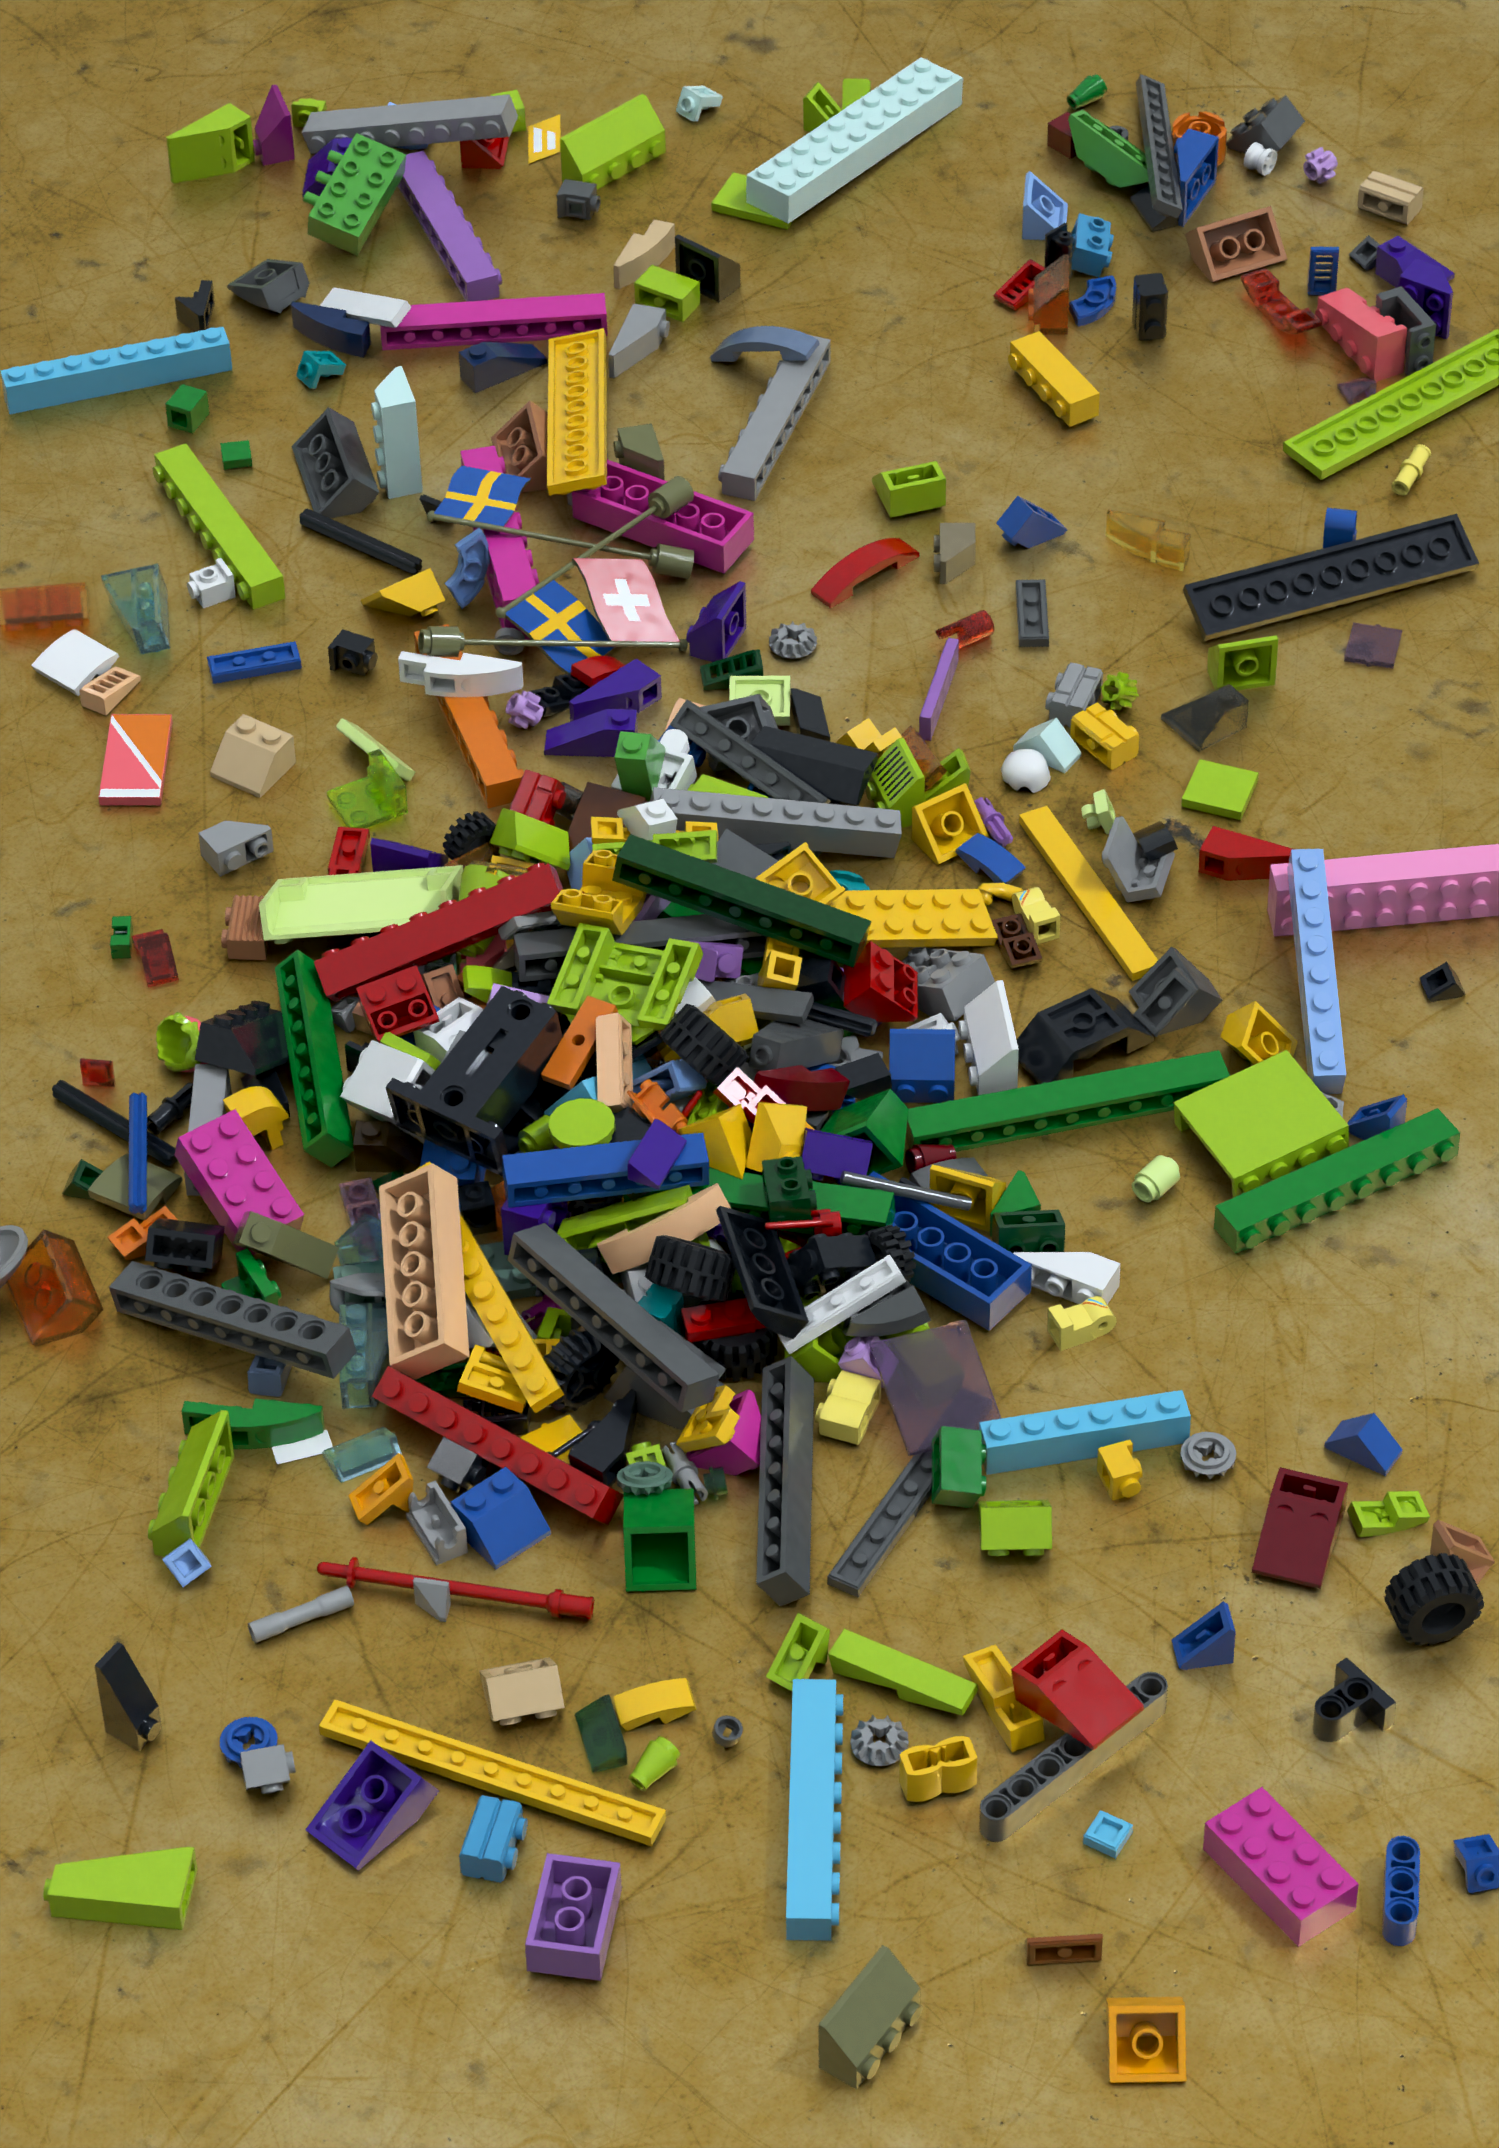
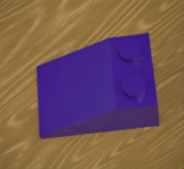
[305,1740,440,1870]

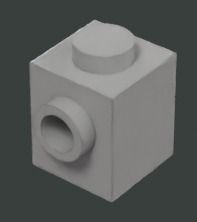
[240,1744,296,1794]

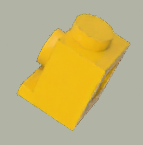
[1097,1439,1143,1501]

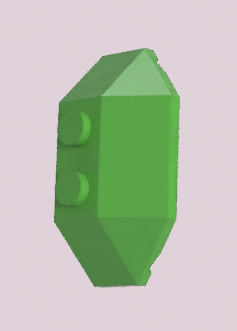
[1068,110,1149,188]

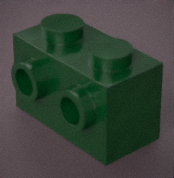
[762,1156,817,1222]
[992,1210,1065,1253]

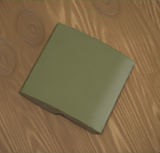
[88,1154,183,1220]

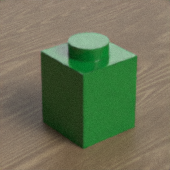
[165,384,210,434]

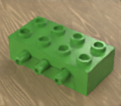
[303,133,406,256]

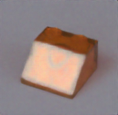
[1028,255,1069,335]

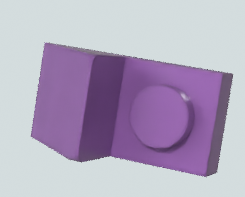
[684,940,744,982]

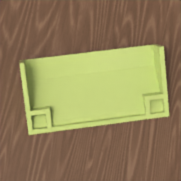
[259,865,463,944]

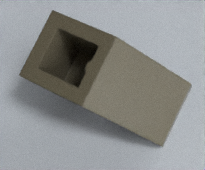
[934,523,976,584]

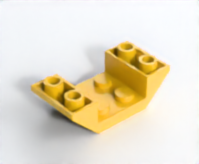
[551,849,647,935]

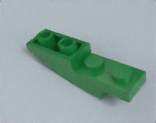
[181,1398,325,1449]

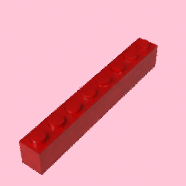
[314,863,564,1002]
[372,1366,624,1525]

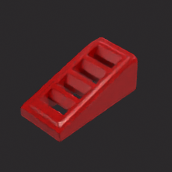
[993,259,1053,311]

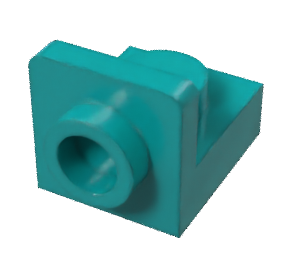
[296,351,346,389]

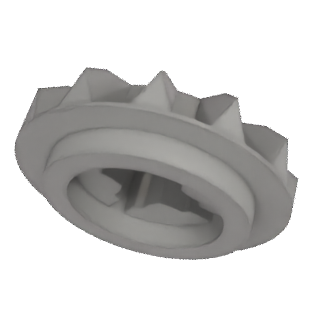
[769,621,817,659]
[1180,1432,1236,1480]
[850,1715,909,1766]

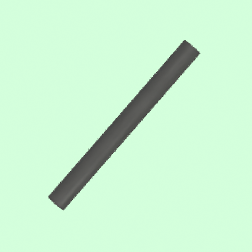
[840,1170,972,1211]

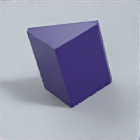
[370,838,449,872]

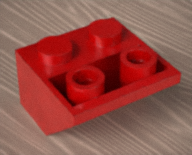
[844,941,918,1022]
[356,965,440,1044]

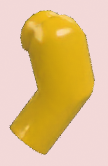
[977,882,1023,905]

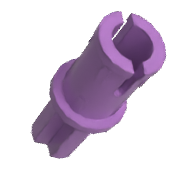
[974,797,1013,847]

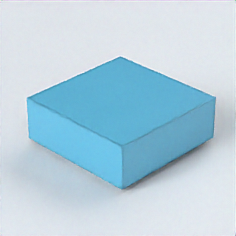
[1083,1810,1133,1859]

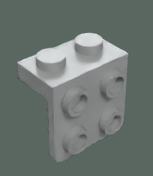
[1102,816,1175,903]

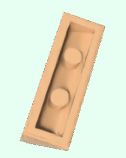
[596,1013,634,1113]

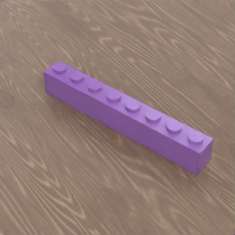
[398,151,502,302]

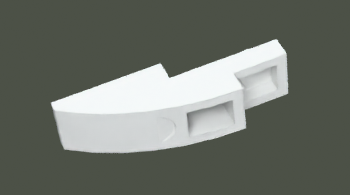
[398,651,523,697]

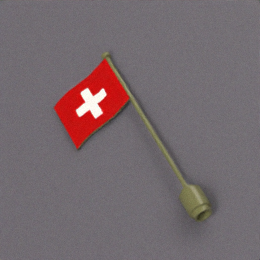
[418,558,688,657]

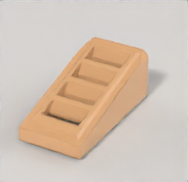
[79,666,141,715]

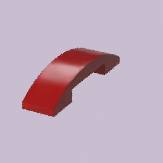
[811,538,919,609]

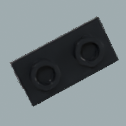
[1045,222,1074,283]

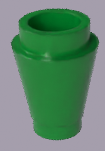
[1066,74,1107,110]

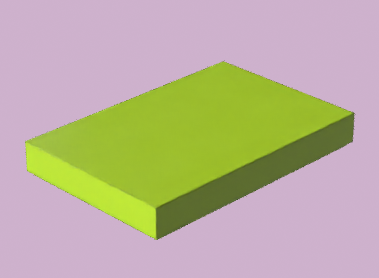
[711,172,795,230]

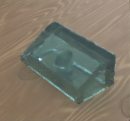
[322,1427,402,1482]

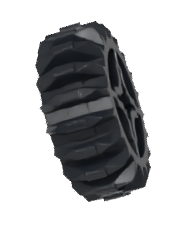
[544,1326,620,1414]

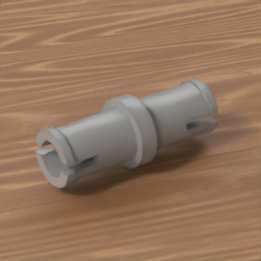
[661,1442,708,1505]

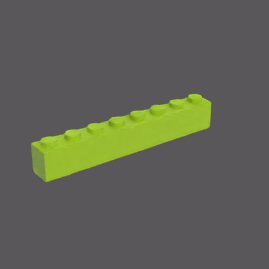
[153,443,286,610]

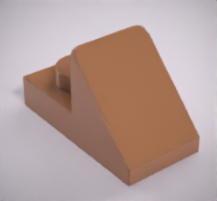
[421,964,465,1009]

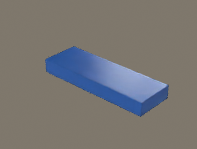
[207,641,302,684]

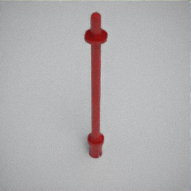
[317,1557,595,1620]

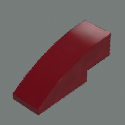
[753,1065,850,1111]

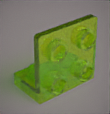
[327,749,408,828]

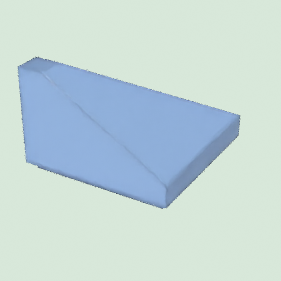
[162,1538,212,1587]

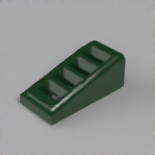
[700,649,763,691]

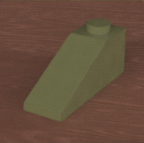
[233,1211,339,1279]

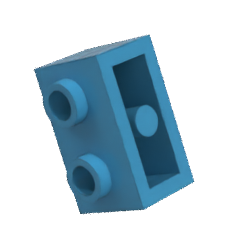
[1069,213,1114,277]

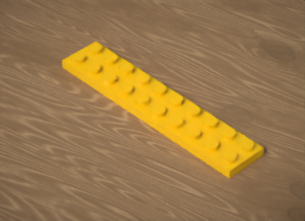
[547,328,607,496]

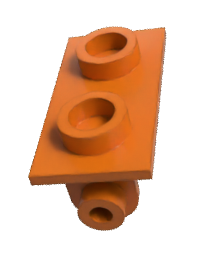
[627,1079,688,1135]

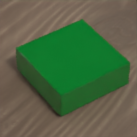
[220,440,252,469]

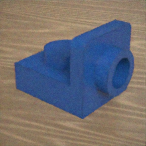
[1453,1834,1499,1893]

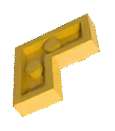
[676,1385,740,1452]

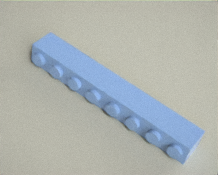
[1287,849,1346,1094]

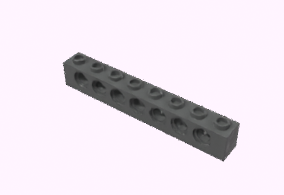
[109,1261,357,1379]

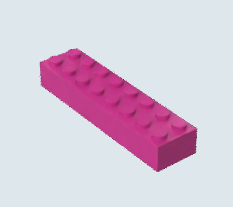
[460,446,539,640]

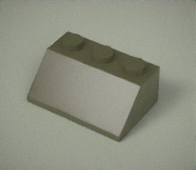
[818,1945,923,2089]

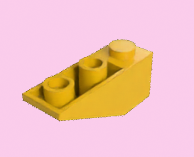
[660,993,758,1062]

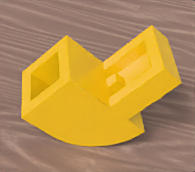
[835,718,902,759]
[757,937,802,991]
[223,1086,290,1150]

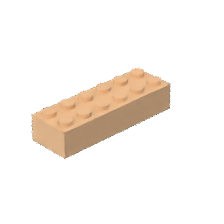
[379,1163,470,1379]

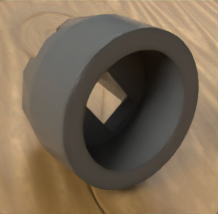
[712,1715,743,1748]

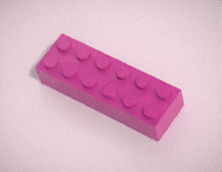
[572,460,754,574]

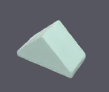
[1013,718,1081,773]

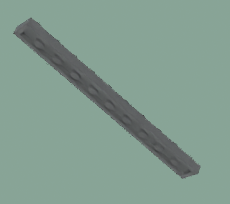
[1136,74,1183,219]

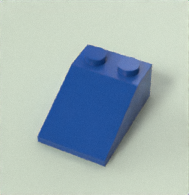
[1174,128,1219,227]

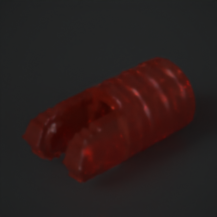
[935,610,995,649]

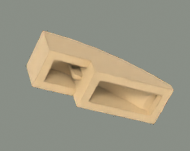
[613,219,675,289]

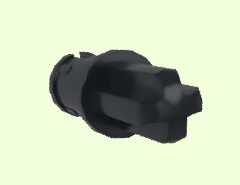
[147,1082,193,1135]

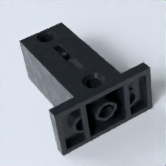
[385,986,563,1176]

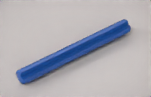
[128,1092,147,1214]

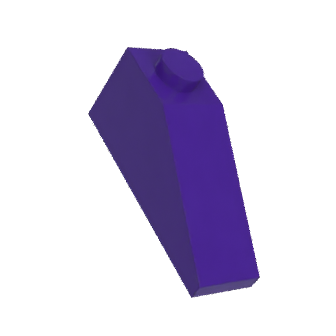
[544,709,638,757]

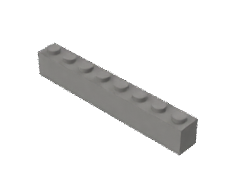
[302,94,518,154]
[718,335,831,501]
[650,787,902,858]

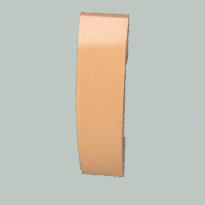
[597,1183,731,1274]

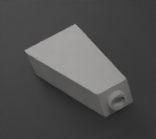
[184,1064,232,1196]

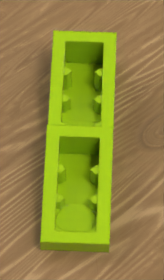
[592,830,717,863]
[828,1629,978,1716]

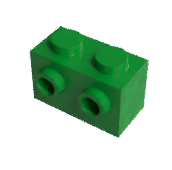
[932,1426,987,1508]

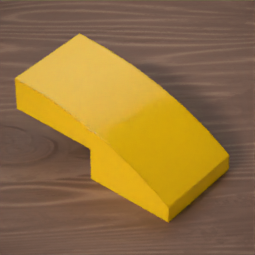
[613,1678,697,1732]

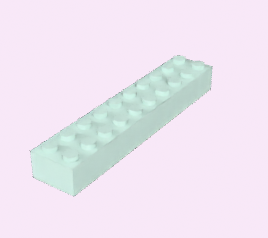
[746,58,963,224]

